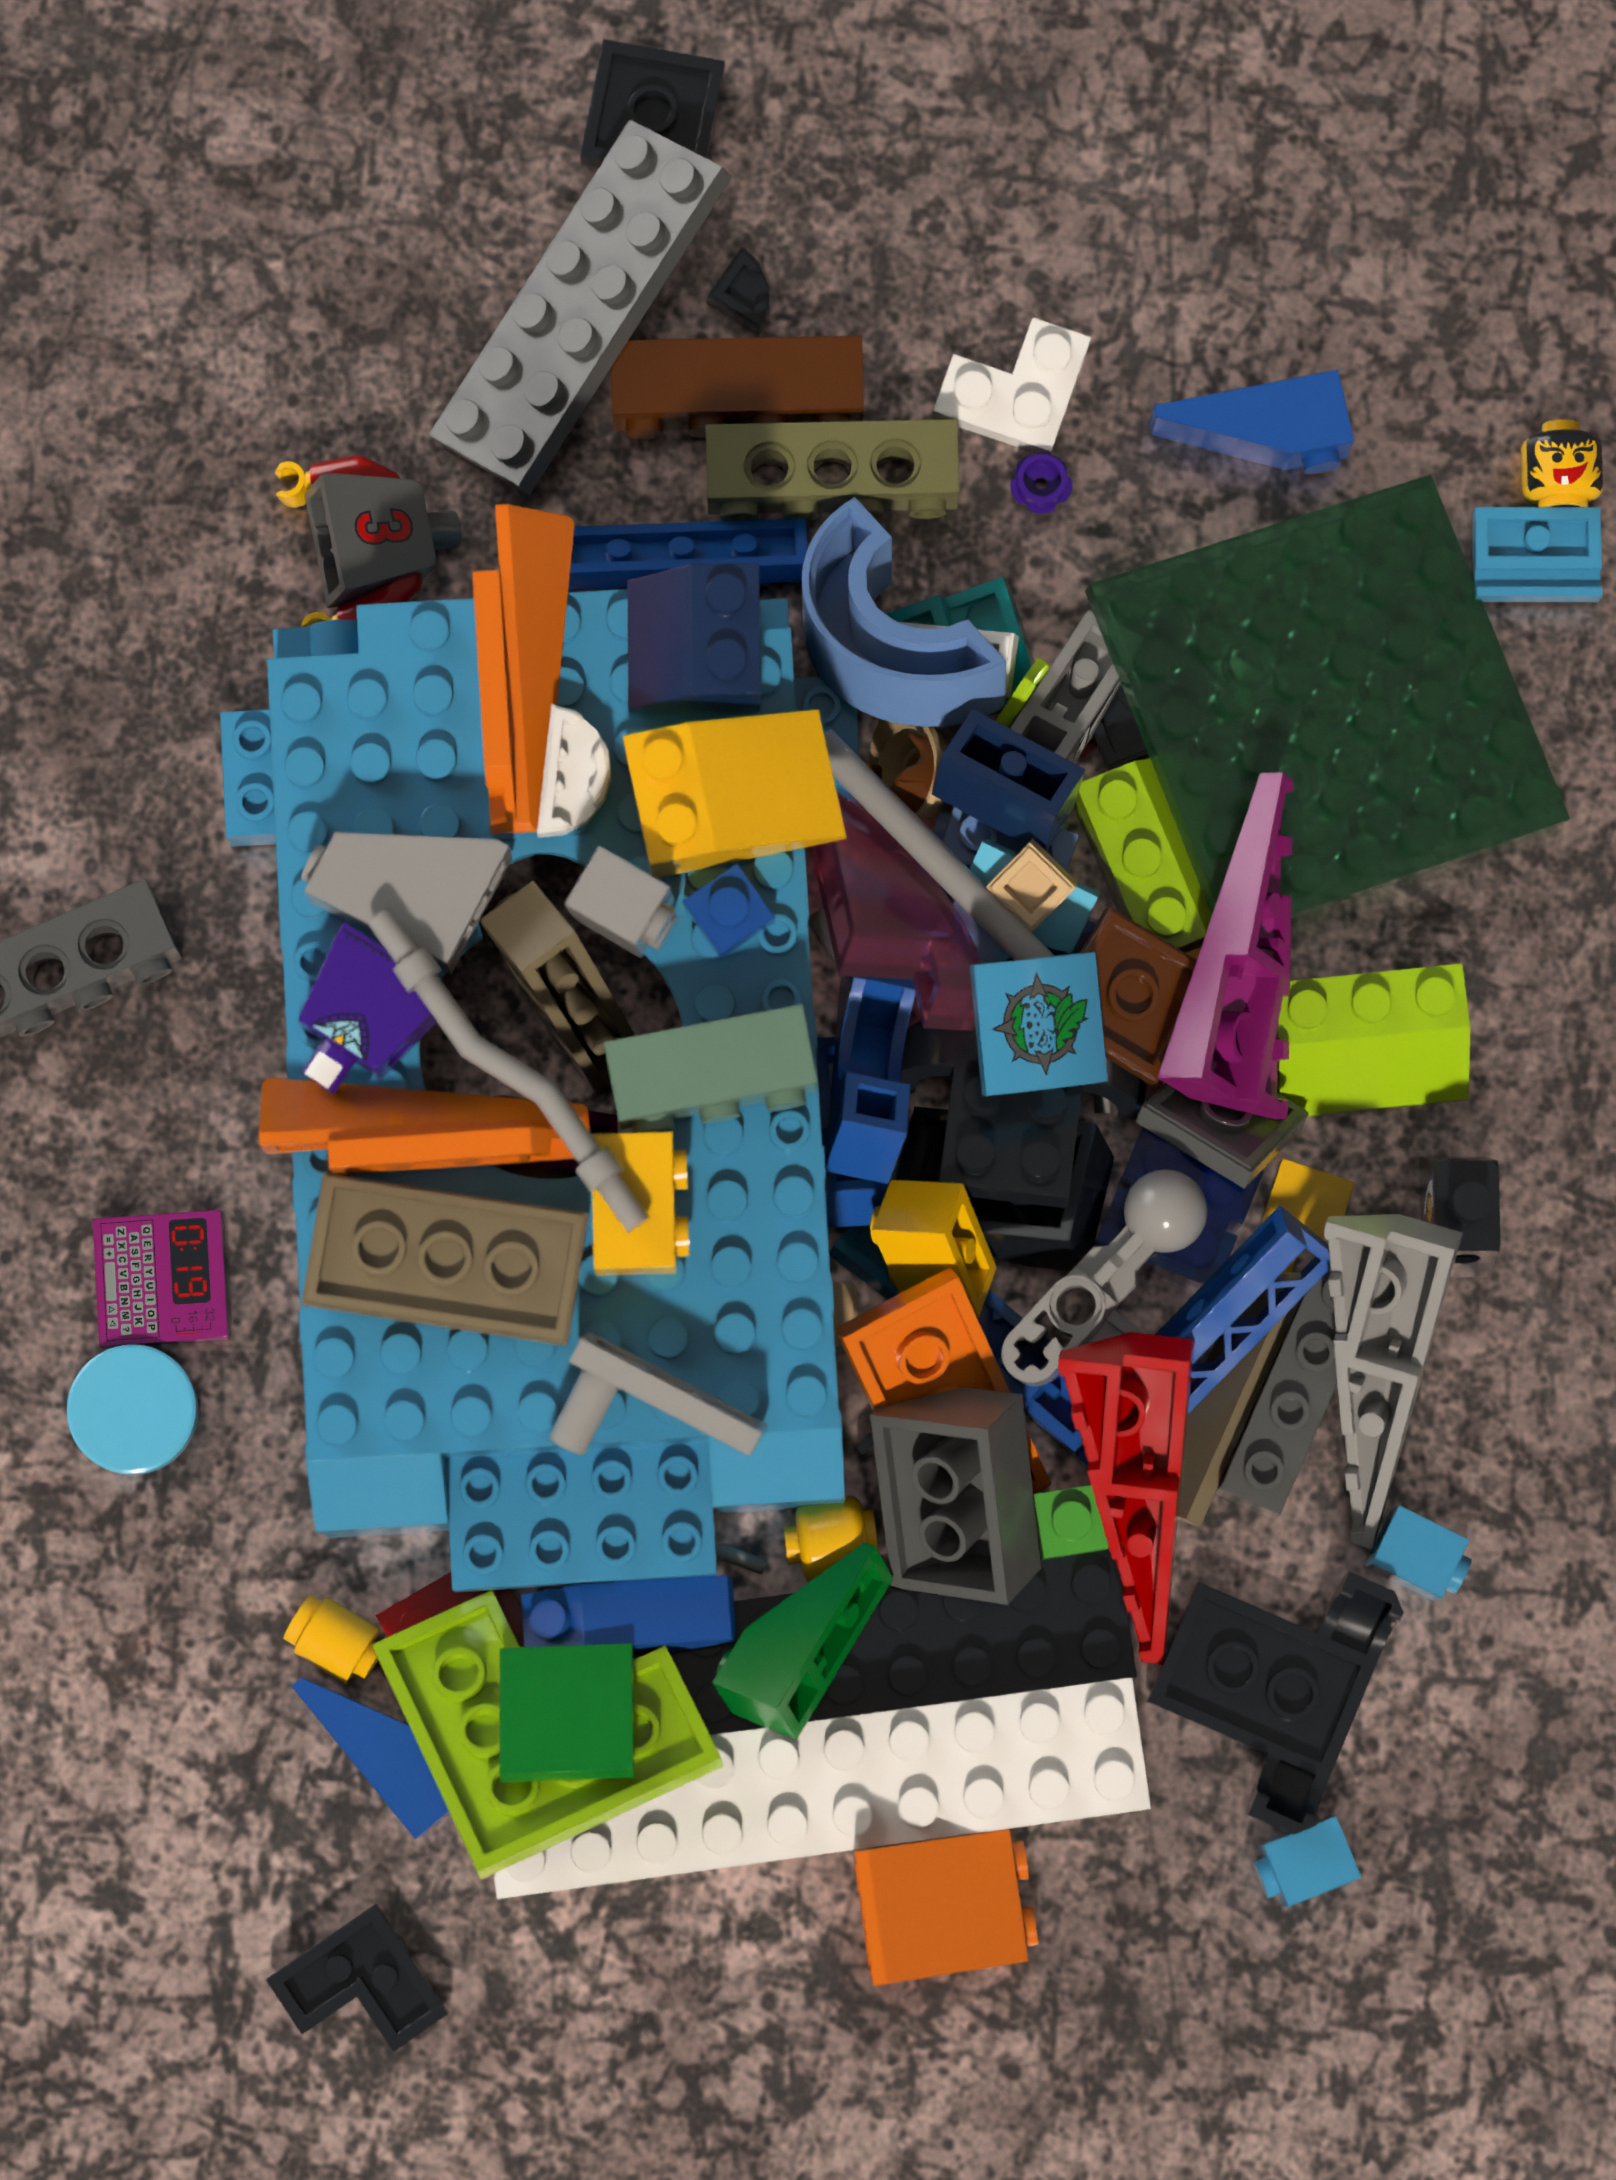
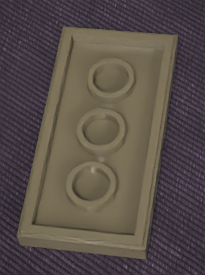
[301,1172,589,1347]

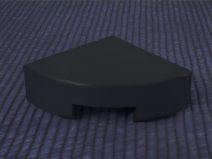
[707,247,769,336]

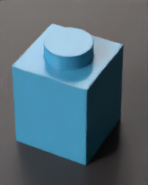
[1364,1505,1472,1601]
[1253,1815,1362,1907]

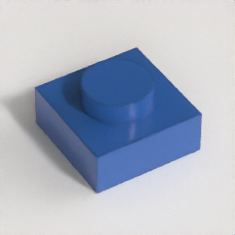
[682,864,775,959]

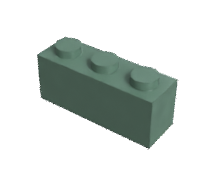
[604,1004,818,1133]

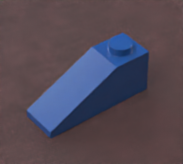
[1149,370,1354,474]
[521,1575,737,1659]
[291,1678,450,1839]

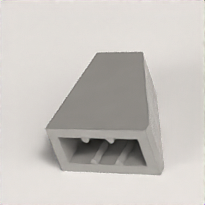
[301,832,512,974]

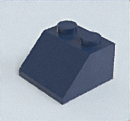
[627,563,760,712]

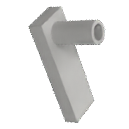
[549,1332,768,1456]

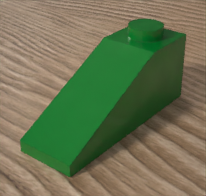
[712,1542,893,1740]

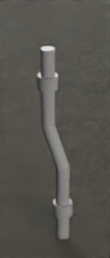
[367,908,650,1233]

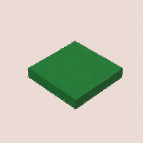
[499,1643,635,1782]

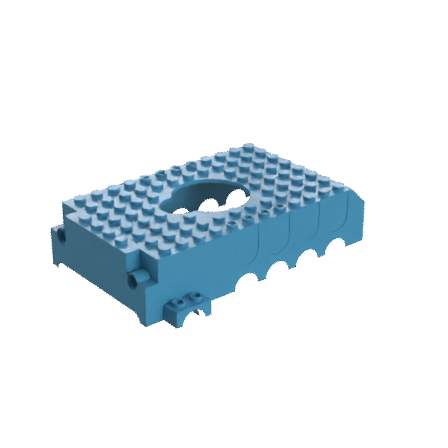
[220,589,862,1592]

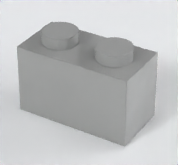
[565,846,678,958]

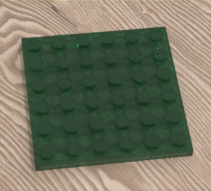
[1085,474,1570,918]

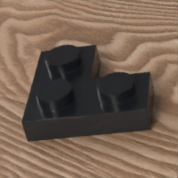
[265,1904,449,2052]

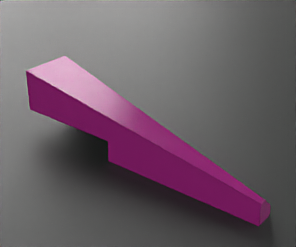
[1157,772,1293,1119]

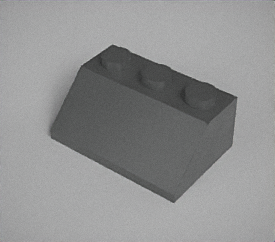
[870,1387,1041,1605]

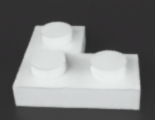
[932,318,1091,454]

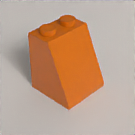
[852,1829,1038,1986]

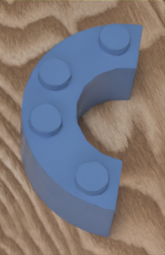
[802,497,1006,727]

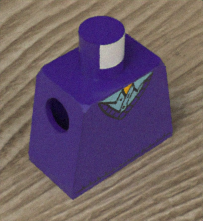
[298,922,453,1095]

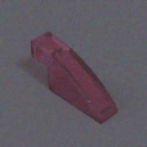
[810,792,983,1031]

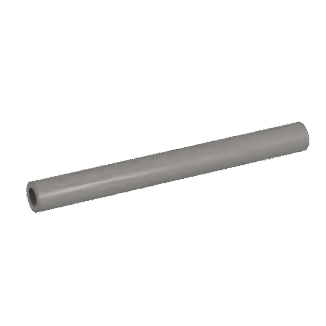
[824,729,1054,960]

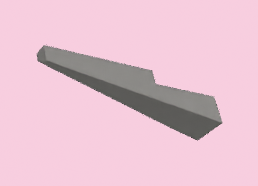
[1324,1214,1463,1550]

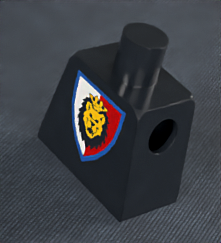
[1420,1157,1500,1278]

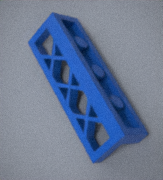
[1155,1205,1330,1414]

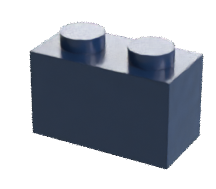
[932,709,1086,851]

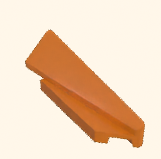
[472,504,575,835]
[259,1077,590,1175]

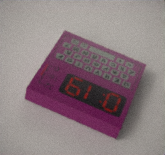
[92,1210,230,1349]

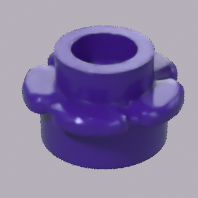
[1010,454,1072,514]

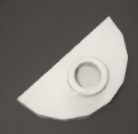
[537,704,611,838]

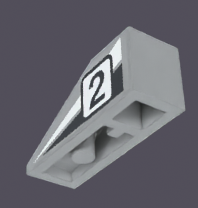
[1010,610,1143,765]

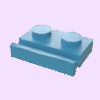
[1471,507,1603,602]

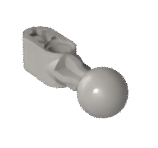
[1002,1169,1207,1386]

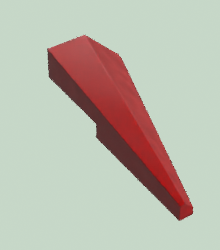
[1058,1332,1195,1665]

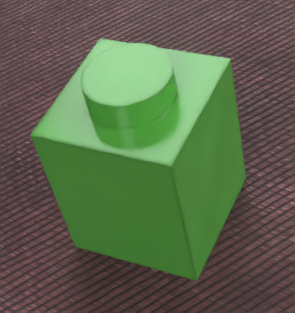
[1033,1485,1109,1560]

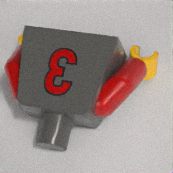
[275,455,462,627]

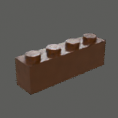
[611,335,864,439]

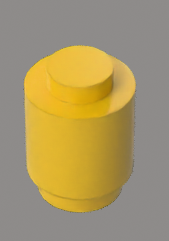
[283,1594,381,1685]

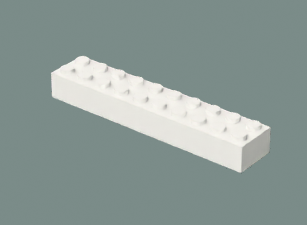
[494,1678,1151,1899]

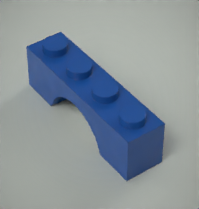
[825,931,920,1184]

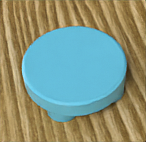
[67,1344,200,1475]

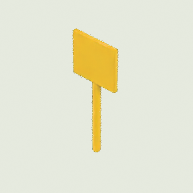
[1260,1158,1355,1273]

